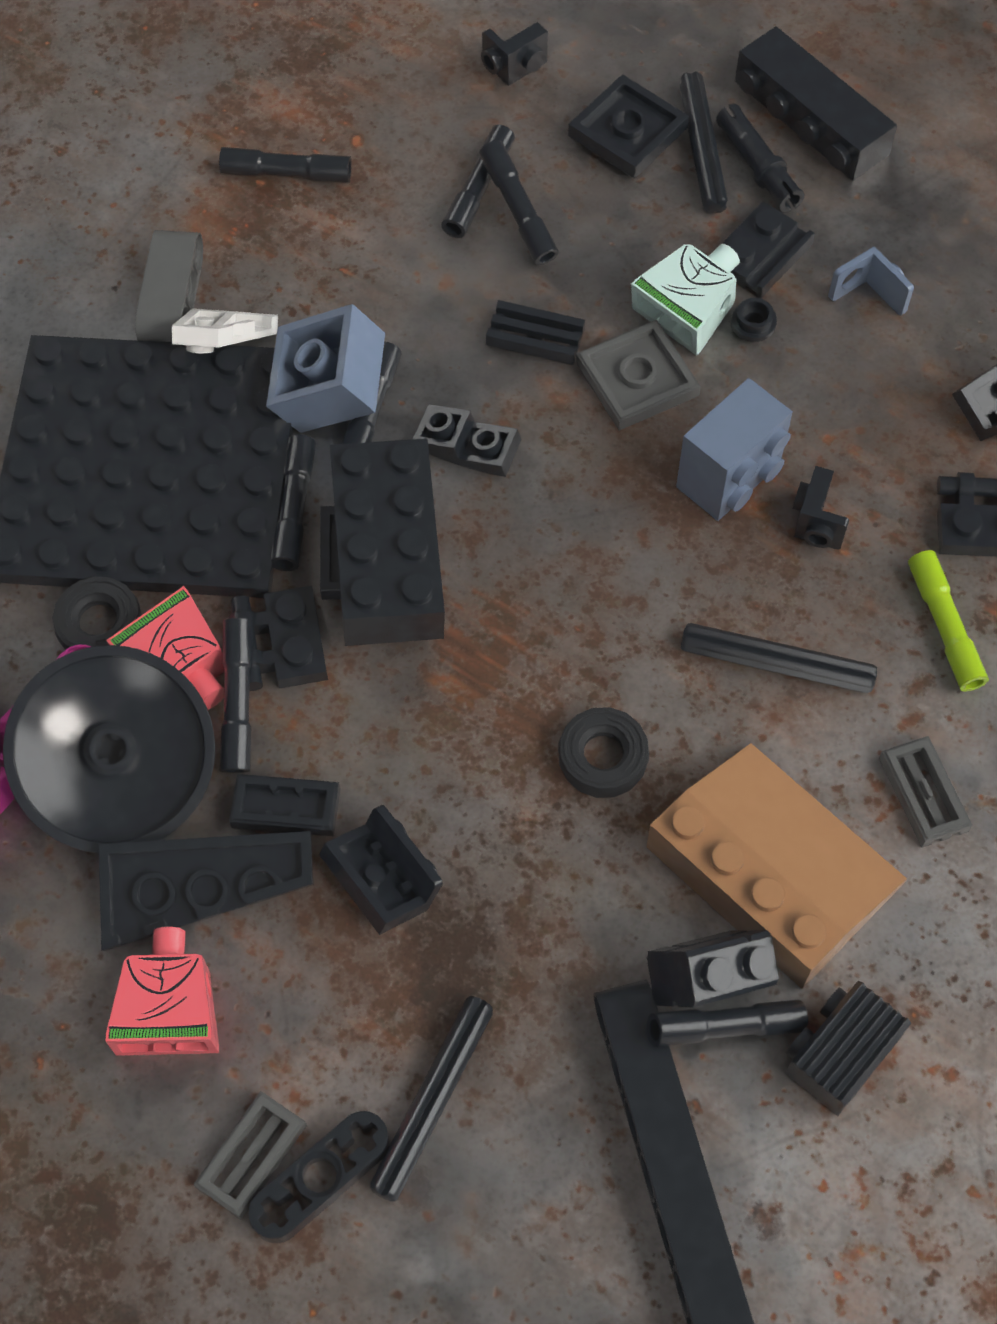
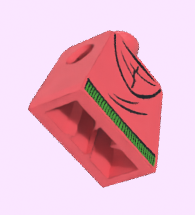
[106,586,225,710]
[105,927,219,1056]

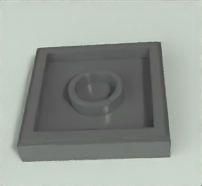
[576,320,701,431]

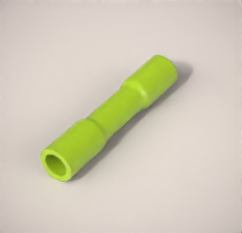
[908,550,989,692]

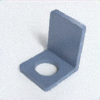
[828,246,914,315]

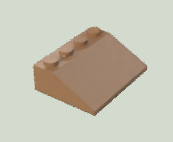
[646,743,907,989]

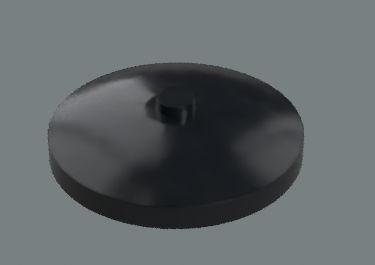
[3,645,215,853]

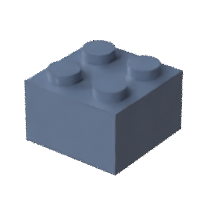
[266,304,385,433]
[676,378,793,521]

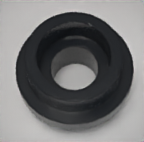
[731,298,777,342]

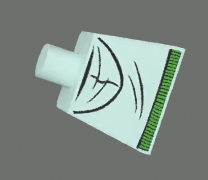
[631,244,740,356]

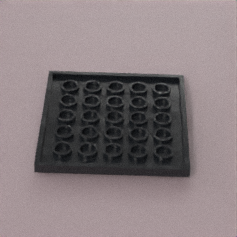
[0,335,294,598]

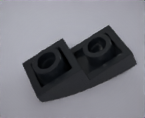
[413,404,521,477]

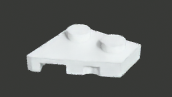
[172,308,278,353]

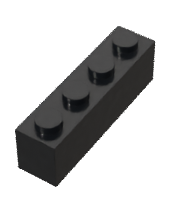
[735,26,897,181]

